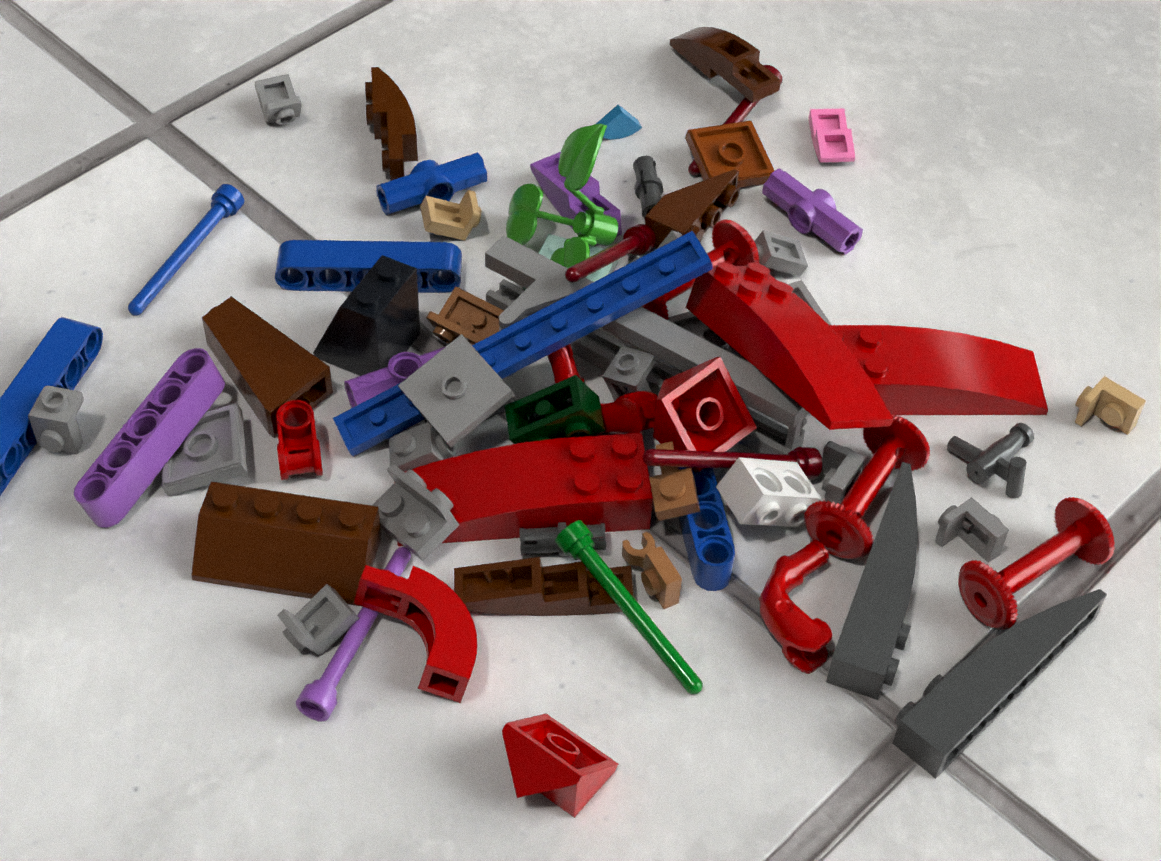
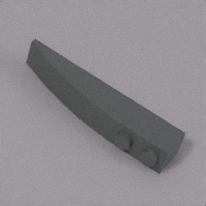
[826,462,918,700]
[893,589,1107,779]

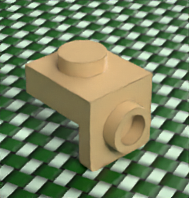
[420,190,481,241]

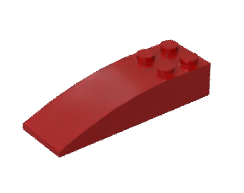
[685,262,894,430]
[829,325,1048,415]
[394,433,653,546]

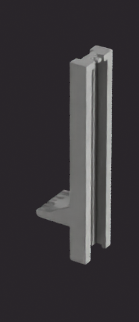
[485,235,809,454]

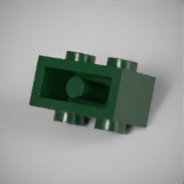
[505,375,605,444]

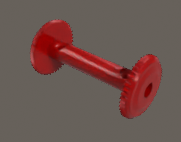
[641,219,759,320]
[804,415,930,559]
[958,497,1115,630]

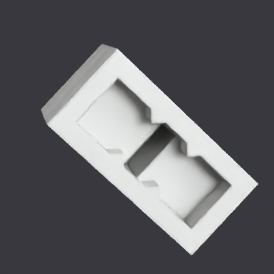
[716,457,822,527]

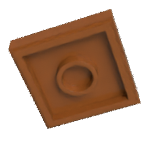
[685,121,775,188]

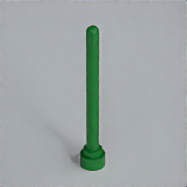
[555,520,703,694]

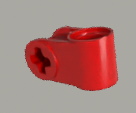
[276,400,323,480]

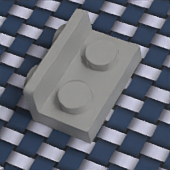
[372,464,459,561]

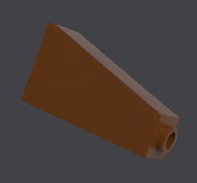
[202,296,333,438]

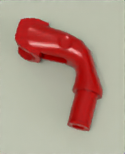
[547,344,658,435]
[759,540,832,674]

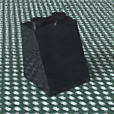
[313,255,420,376]

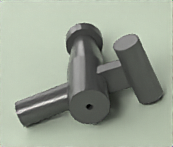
[947,423,1034,498]

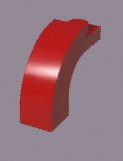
[353,565,478,703]

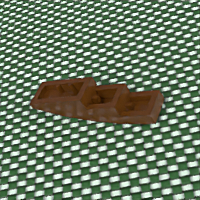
[454,557,635,616]

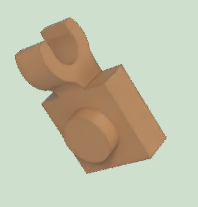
[649,441,700,521]
[622,532,682,609]

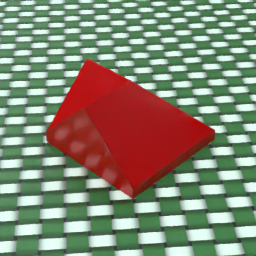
[653,357,757,472]
[502,713,619,818]

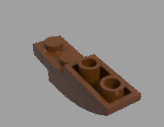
[670,27,780,103]
[365,67,418,181]

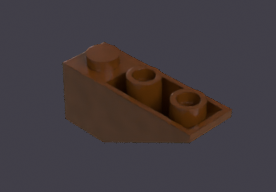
[645,169,740,249]

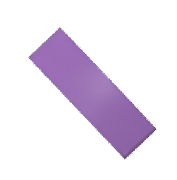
[530,152,622,246]

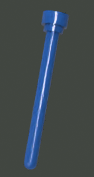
[128,184,245,315]

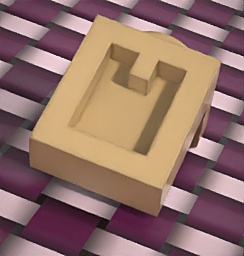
[1075,376,1146,435]

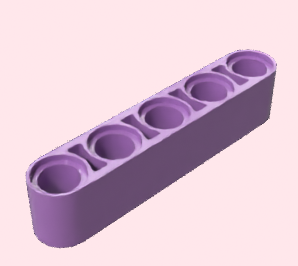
[74,348,225,528]

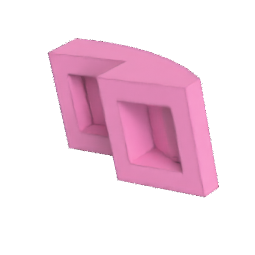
[808,108,855,162]

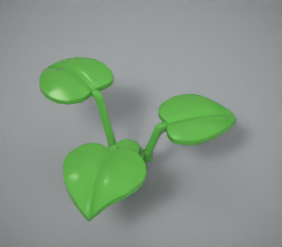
[506,124,618,278]

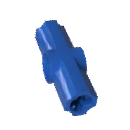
[376,152,487,215]

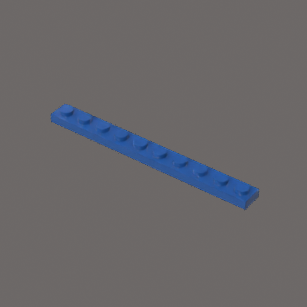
[333,231,713,457]

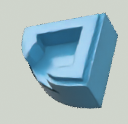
[596,104,642,139]

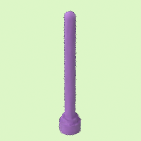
[296,547,411,722]

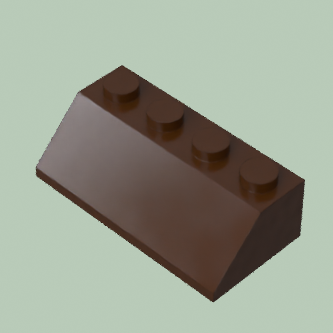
[191,482,381,606]

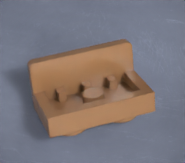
[426,287,504,345]

